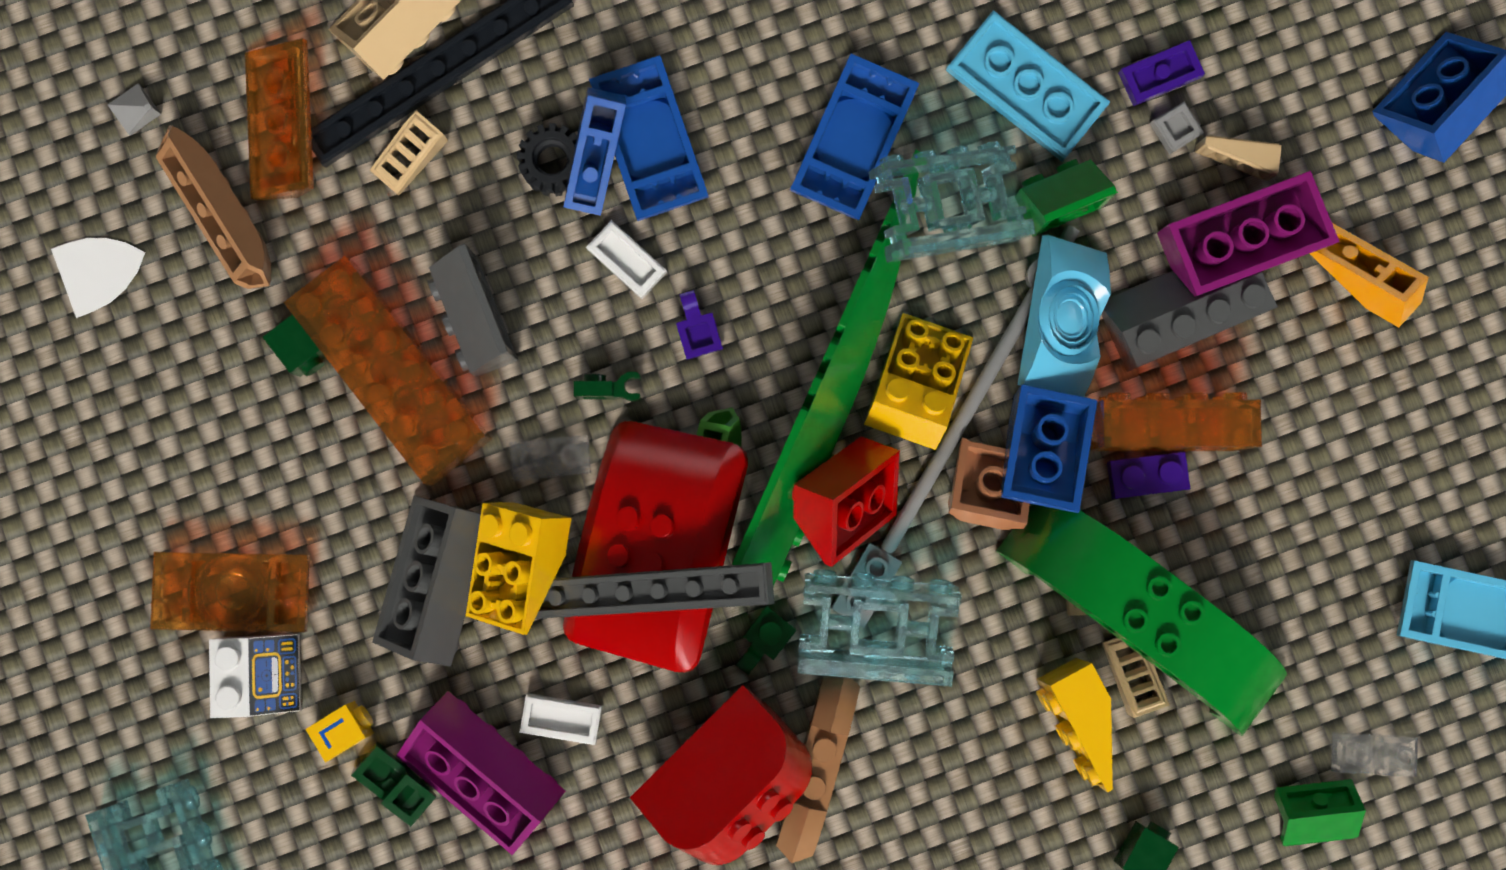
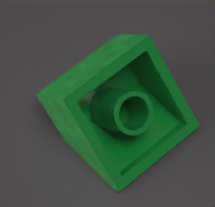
[1015,159,1118,237]

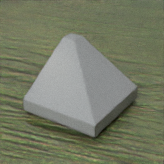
[107,83,161,136]

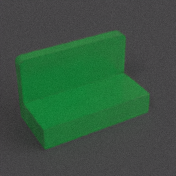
[1274,779,1366,846]

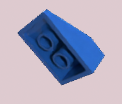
[1001,385,1098,513]

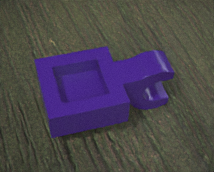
[676,290,723,360]

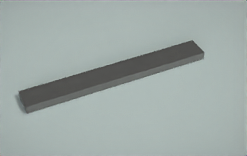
[535,562,775,619]

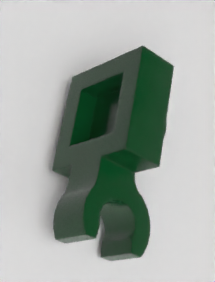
[574,371,641,402]
[736,606,797,675]

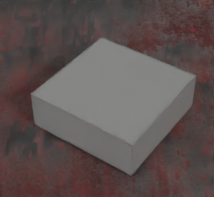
[1150,102,1204,155]

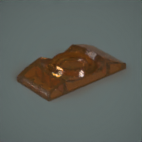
[150,552,310,632]

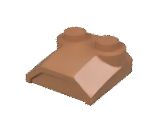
[948,438,1030,530]

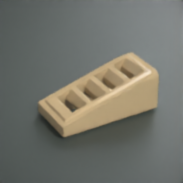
[370,110,448,196]
[1195,135,1282,181]
[1102,637,1170,718]

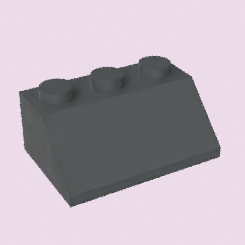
[427,244,519,377]

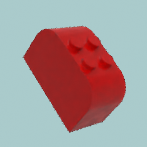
[630,685,812,865]

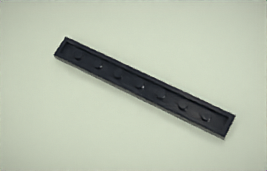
[302,0,574,168]

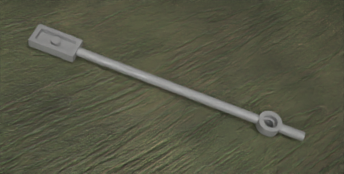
[831,225,1079,628]

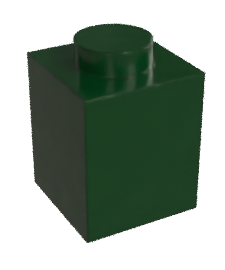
[263,314,330,377]
[1114,821,1179,870]

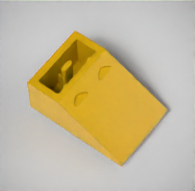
[864,313,974,450]
[466,502,571,635]
[1036,658,1113,793]

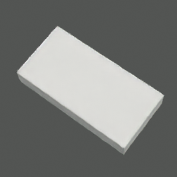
[586,220,667,299]
[519,693,603,745]

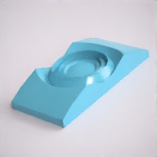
[1017,235,1111,397]
[1397,560,1506,659]

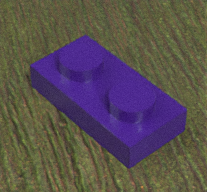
[1118,40,1205,106]
[1107,452,1191,499]

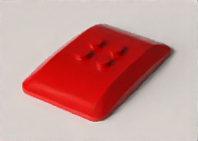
[563,421,748,673]

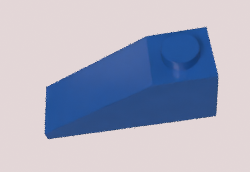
[563,87,626,216]

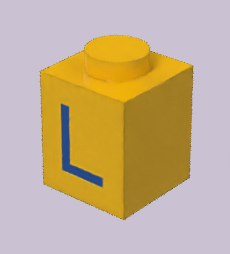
[305,701,374,763]

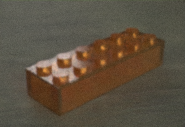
[283,255,492,486]

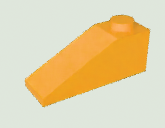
[1309,223,1429,328]

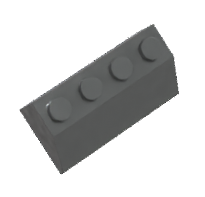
[1101,271,1278,372]
[372,495,481,666]

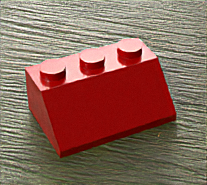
[792,436,900,567]

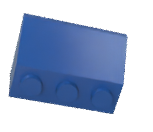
[1372,32,1506,163]

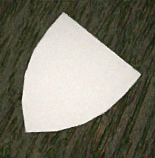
[51,238,146,318]

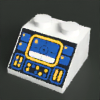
[209,634,302,718]

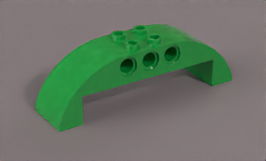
[996,504,1287,736]

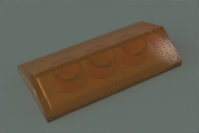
[245,38,314,200]

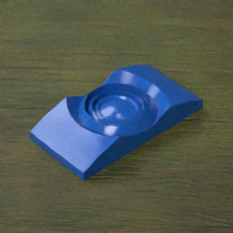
[790,54,919,221]
[589,55,709,221]

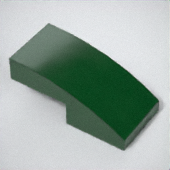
[351,742,436,827]

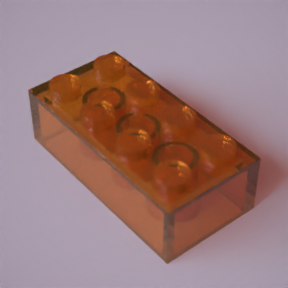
[1090,392,1262,451]

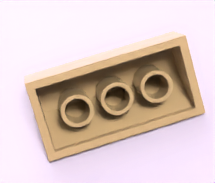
[328,0,461,80]

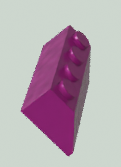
[1157,171,1340,297]
[396,691,566,855]

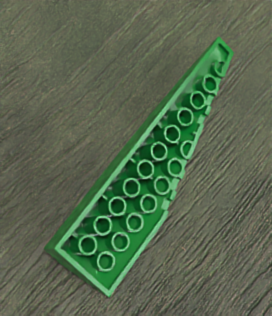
[732,149,922,586]

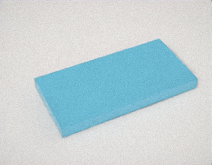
[946,10,1110,162]

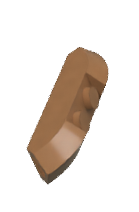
[156,125,271,289]
[776,672,860,863]

